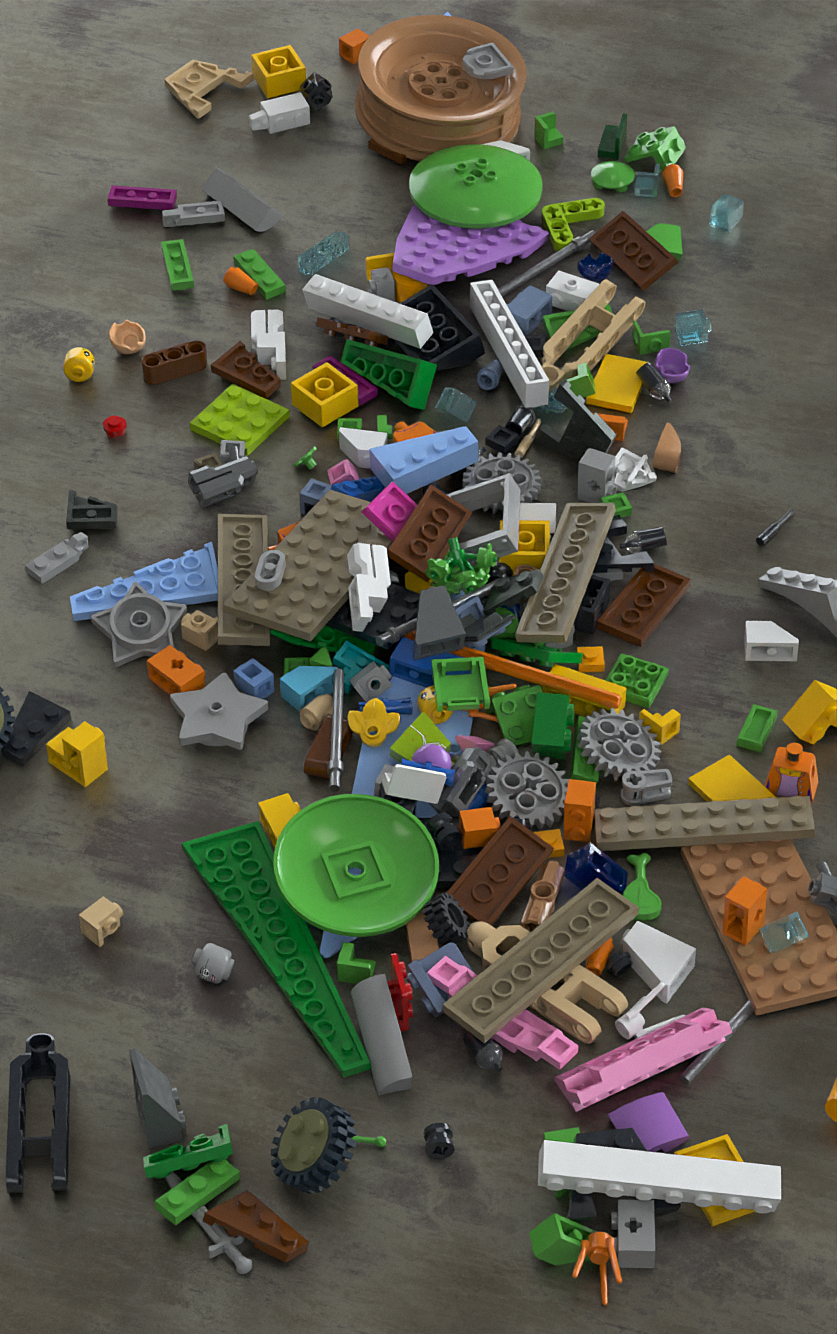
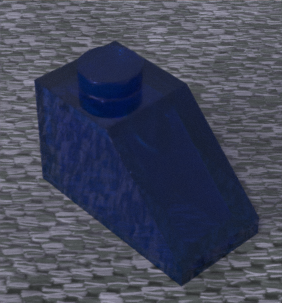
[564,843,628,895]

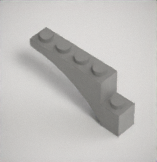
[758,567,837,637]

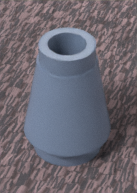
[477,360,504,390]

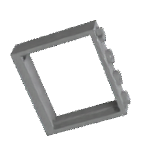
[443,473,520,568]

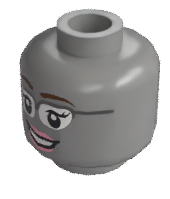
[191,943,235,984]

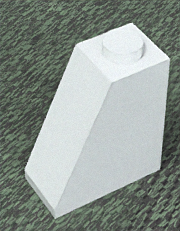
[621,921,696,1004]

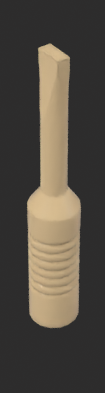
[515,418,541,458]

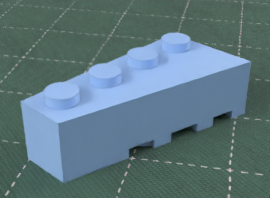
[369,426,479,494]

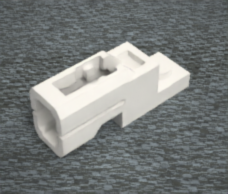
[251,309,286,380]
[347,543,391,632]

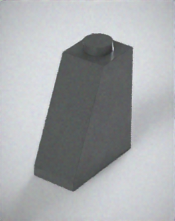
[413,585,466,660]

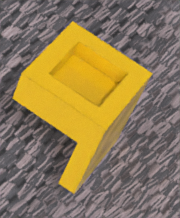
[639,709,681,745]

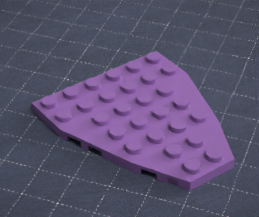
[392,205,550,285]

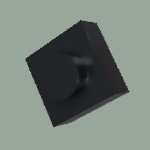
[524,335,545,357]
[485,425,519,454]

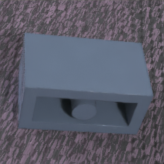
[507,285,552,335]

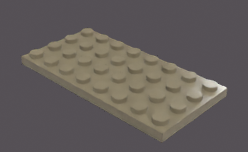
[223,490,393,641]

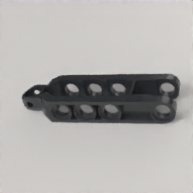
[6,1033,71,1194]

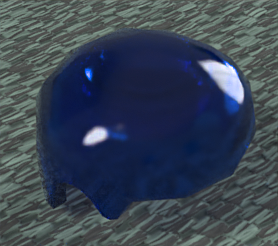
[577,253,614,282]

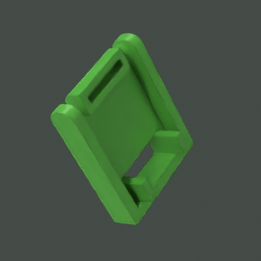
[431,657,490,712]

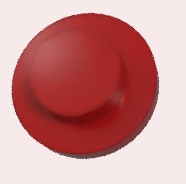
[103,415,127,437]

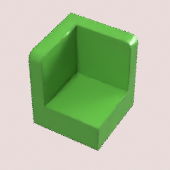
[534,111,563,149]
[567,362,596,398]
[337,942,376,984]

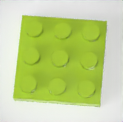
[190,384,290,456]

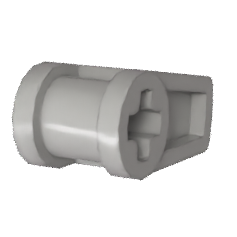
[620,769,672,806]

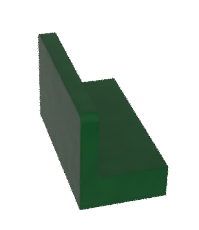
[597,113,627,160]

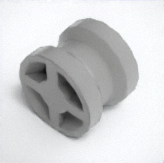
[486,738,519,762]

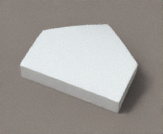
[614,448,657,492]

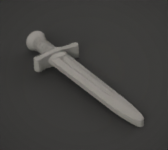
[165,1171,253,1274]

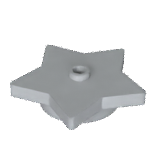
[91,582,187,667]
[170,673,268,750]

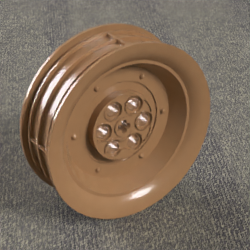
[354,15,527,161]

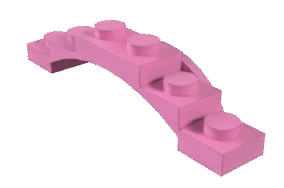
[427,956,578,1070]

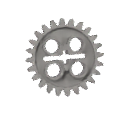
[463,452,541,514]
[576,708,662,781]
[485,751,569,831]

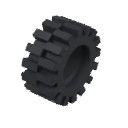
[423,893,470,946]

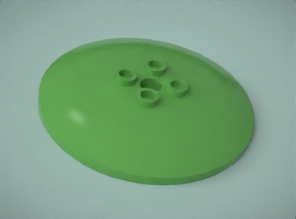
[409,144,542,229]
[273,794,439,937]

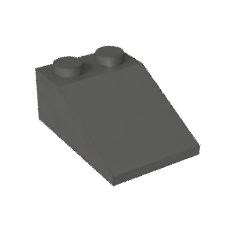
[129,1049,186,1149]

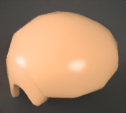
[109,320,146,355]

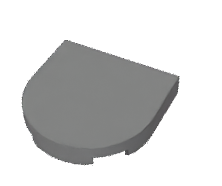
[462,42,514,80]

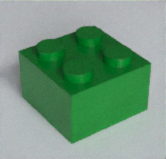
[531,692,575,759]

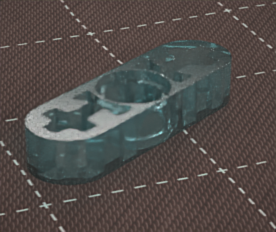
[298,232,350,274]

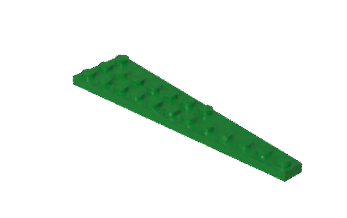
[182,821,371,1078]

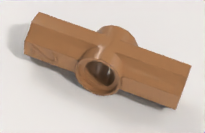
[520,861,565,932]

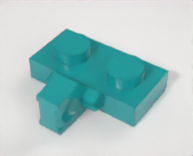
[332,641,390,694]

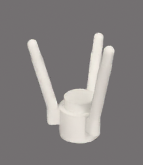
[615,982,686,1040]

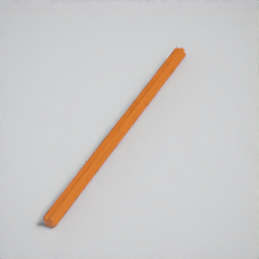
[399,630,622,709]

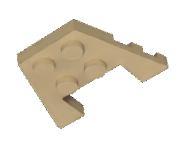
[164,60,254,119]

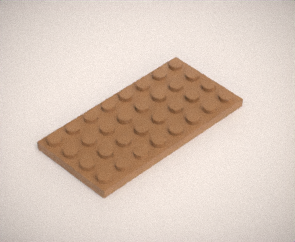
[681,839,837,1016]

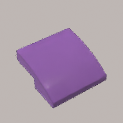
[608,1092,690,1153]

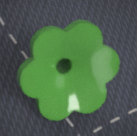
[293,447,317,470]

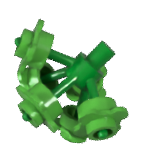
[425,537,497,596]

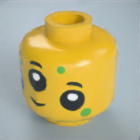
[63,347,95,382]
[417,686,453,724]

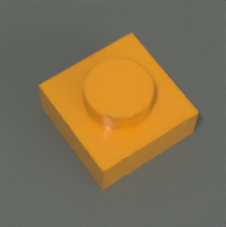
[577,646,605,673]
[533,829,564,858]

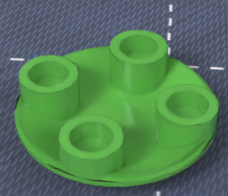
[591,161,635,192]

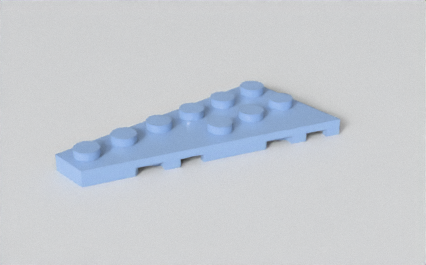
[70,542,218,621]

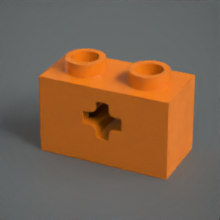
[147,645,206,695]
[563,779,596,842]
[722,876,767,946]

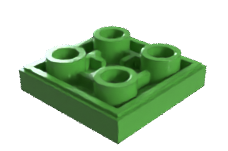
[605,653,669,708]

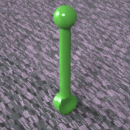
[351,1136,386,1148]

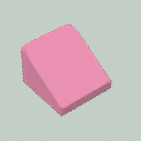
[327,459,359,486]
[455,735,495,752]

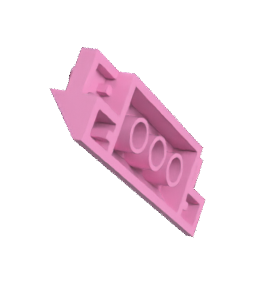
[554,1008,733,1112]

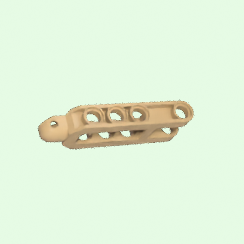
[541,279,645,392]
[466,921,628,1044]

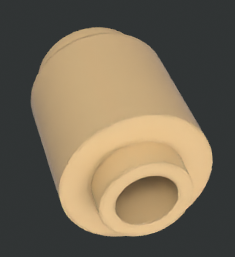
[300,694,333,730]

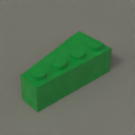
[341,339,437,410]

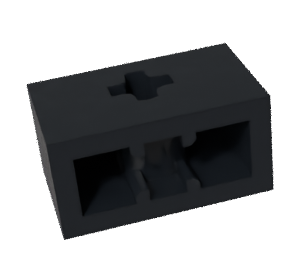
[573,575,610,634]

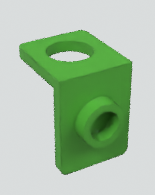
[632,321,671,355]

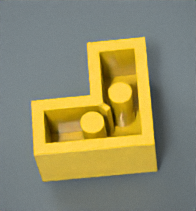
[782,680,837,744]
[46,721,108,787]

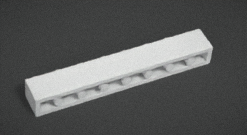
[469,280,549,408]
[538,1140,781,1213]

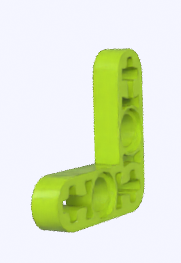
[542,198,605,252]

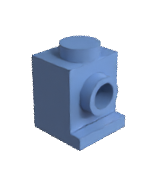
[234,658,275,699]

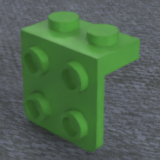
[624,126,686,173]
[486,685,543,746]

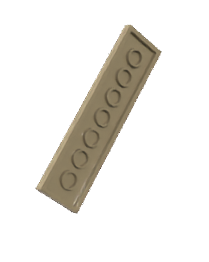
[515,503,616,643]
[218,514,270,646]
[594,796,815,851]
[443,878,639,1043]

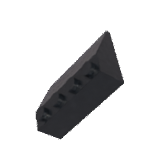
[391,284,485,371]

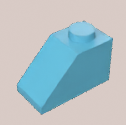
[280,666,338,712]

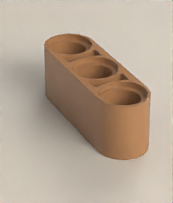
[405,909,439,963]

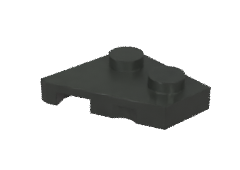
[66,490,117,529]
[483,569,544,616]

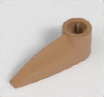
[652,422,681,473]

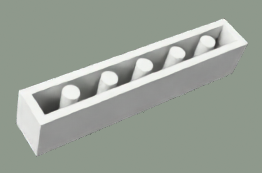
[302,274,433,349]

